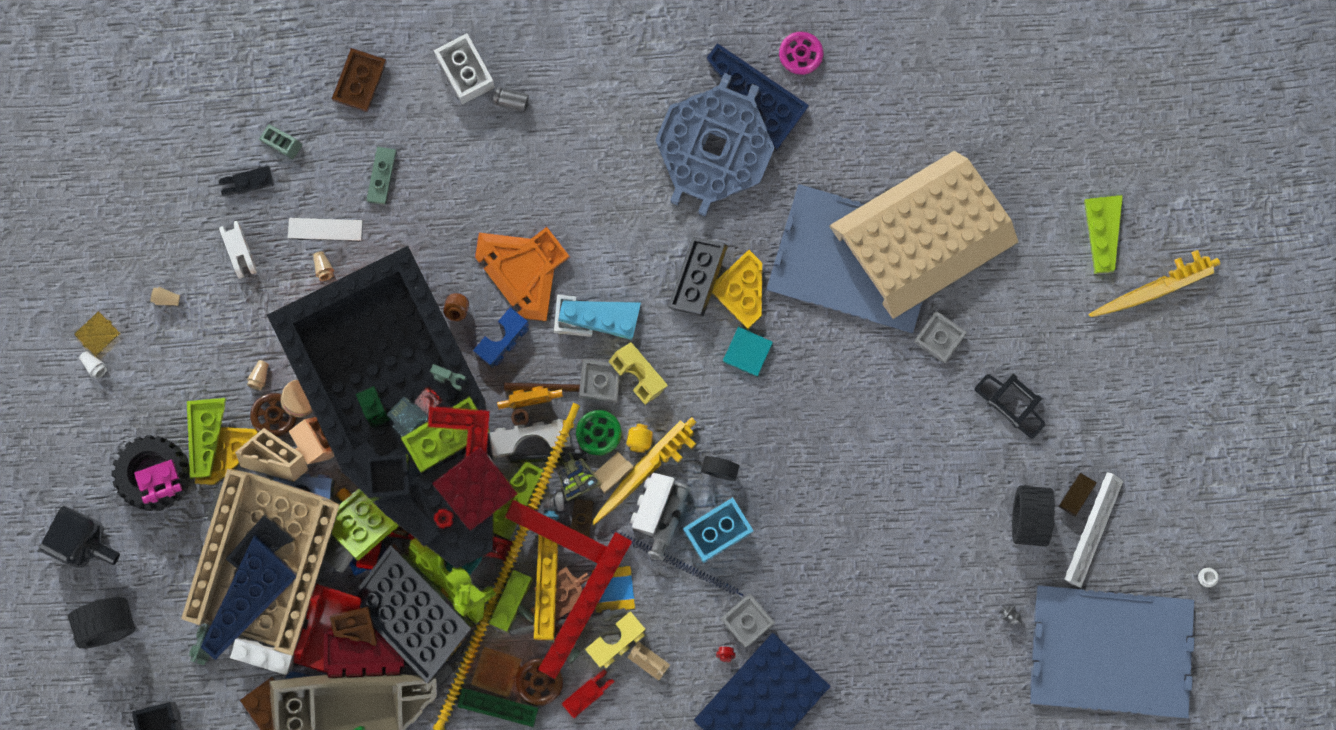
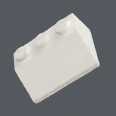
[630,473,675,537]

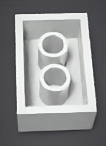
[434,33,495,105]

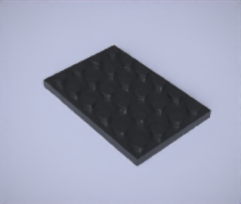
[353,544,475,683]

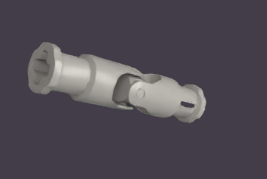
[648,482,691,561]

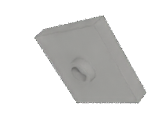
[914,311,967,364]
[579,359,620,403]
[323,536,354,573]
[720,593,775,649]

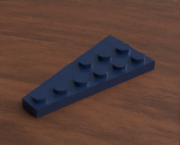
[706,43,809,152]

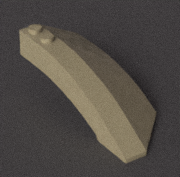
[270,673,437,730]

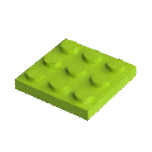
[331,489,399,561]

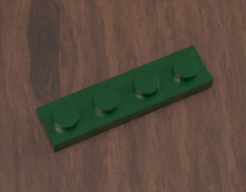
[457,688,539,727]

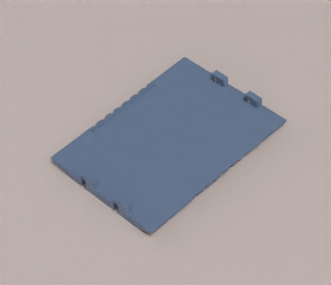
[766,184,923,333]
[1030,585,1194,718]

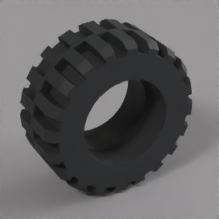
[111,435,191,511]

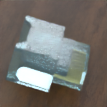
[387,397,429,437]

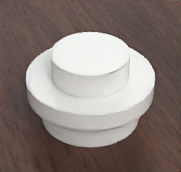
[1198,568,1218,587]

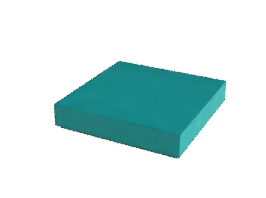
[722,327,773,377]

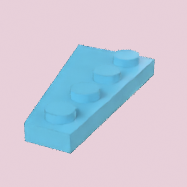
[558,301,641,340]

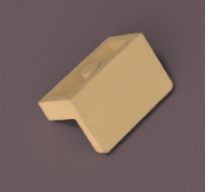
[595,452,634,494]

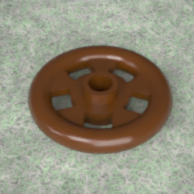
[250,393,297,437]
[516,658,563,706]

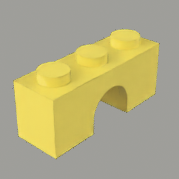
[608,342,668,405]
[585,611,646,668]

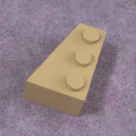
[235,428,308,482]

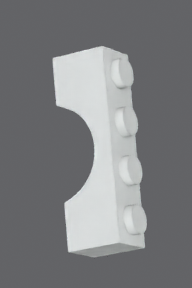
[490,419,571,458]

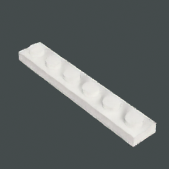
[1064,473,1123,588]

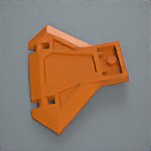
[475,227,570,321]

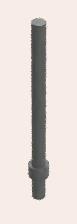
[510,608,627,637]

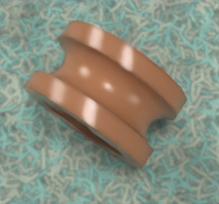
[511,409,529,426]

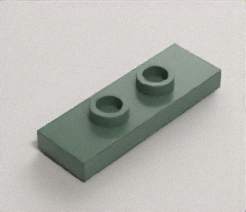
[366,147,396,205]

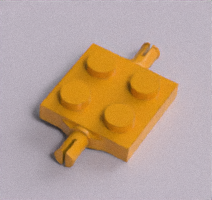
[497,386,563,410]

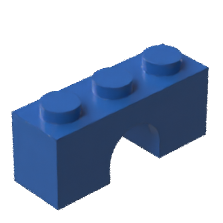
[473,307,529,368]

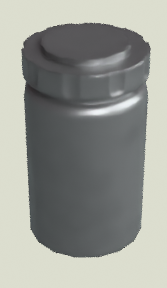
[493,87,529,113]

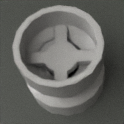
[543,491,564,511]

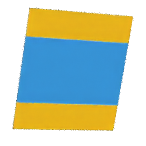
[592,566,635,613]

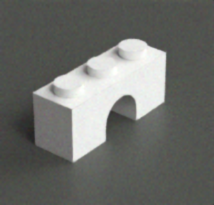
[230,635,294,675]

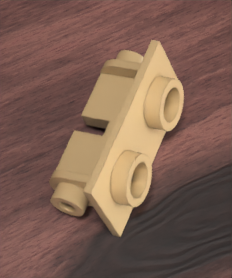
[627,642,670,681]

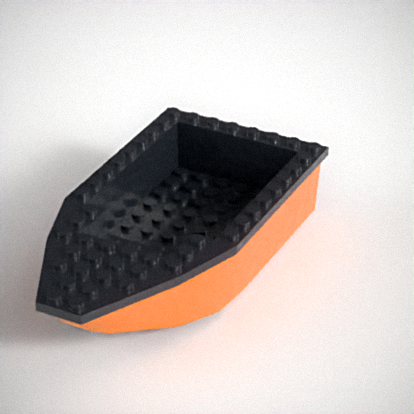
[267,246,494,568]

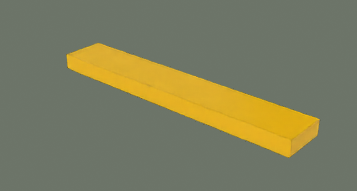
[534,535,558,640]

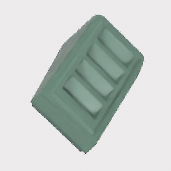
[259,124,302,160]

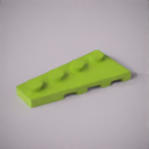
[1084,195,1123,274]

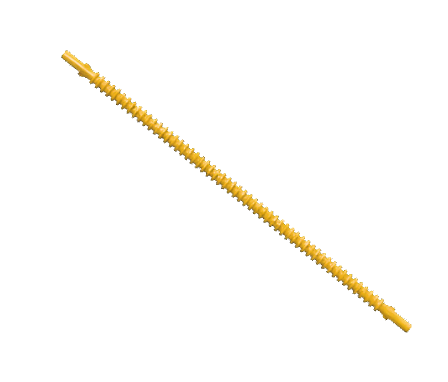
[433,403,580,730]

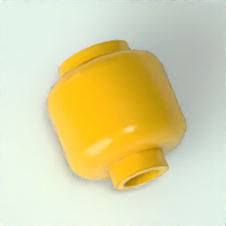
[626,424,653,453]

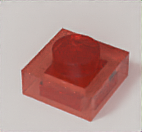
[414,387,442,415]

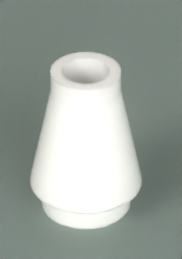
[79,351,107,379]

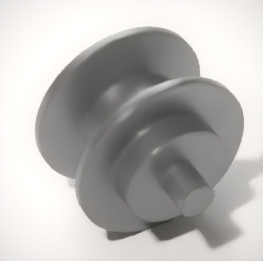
[1002,605,1022,625]

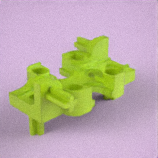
[408,538,496,623]

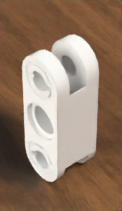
[219,221,257,279]

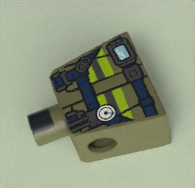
[557,452,602,501]

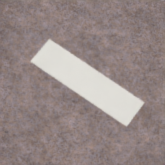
[288,218,362,240]

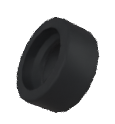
[701,456,740,481]

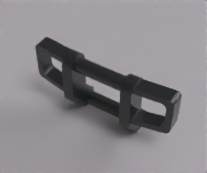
[974,373,1045,439]

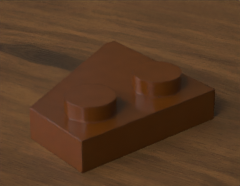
[329,607,378,645]

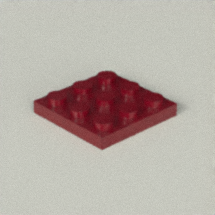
[433,446,518,531]

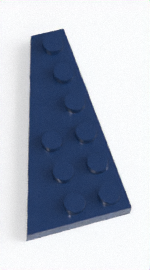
[201,535,297,660]

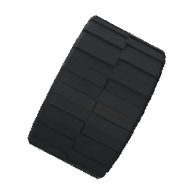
[1012,485,1055,547]
[68,597,135,649]

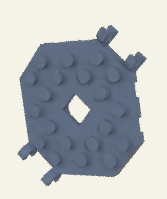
[655,73,774,217]

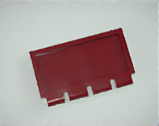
[324,629,404,678]

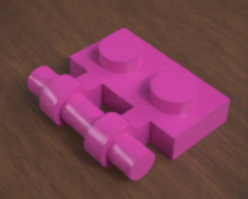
[134,459,182,504]

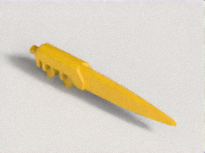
[1088,250,1221,317]
[593,417,697,525]

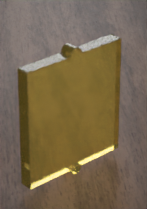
[74,311,120,356]

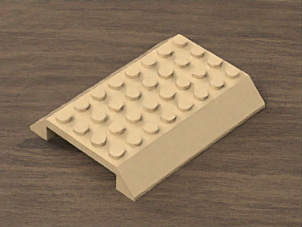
[829,151,1018,319]
[181,469,340,656]

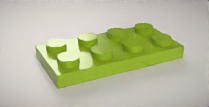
[401,397,490,473]

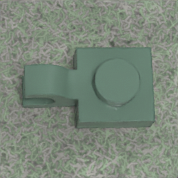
[430,364,466,390]

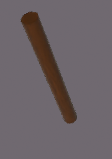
[504,383,580,392]

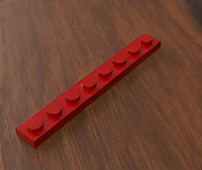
[538,532,632,679]

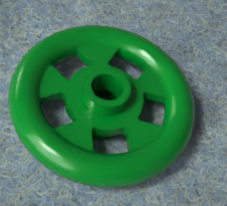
[576,410,622,456]

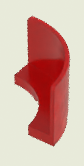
[293,584,361,674]

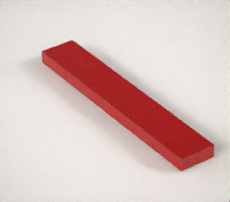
[504,500,607,563]

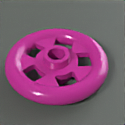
[779,32,824,75]

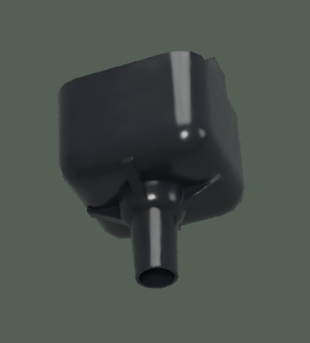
[39,506,120,568]

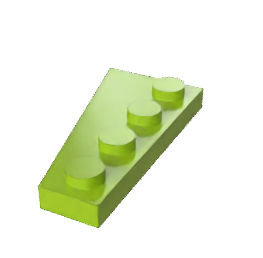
[187,398,227,479]
[493,462,544,540]

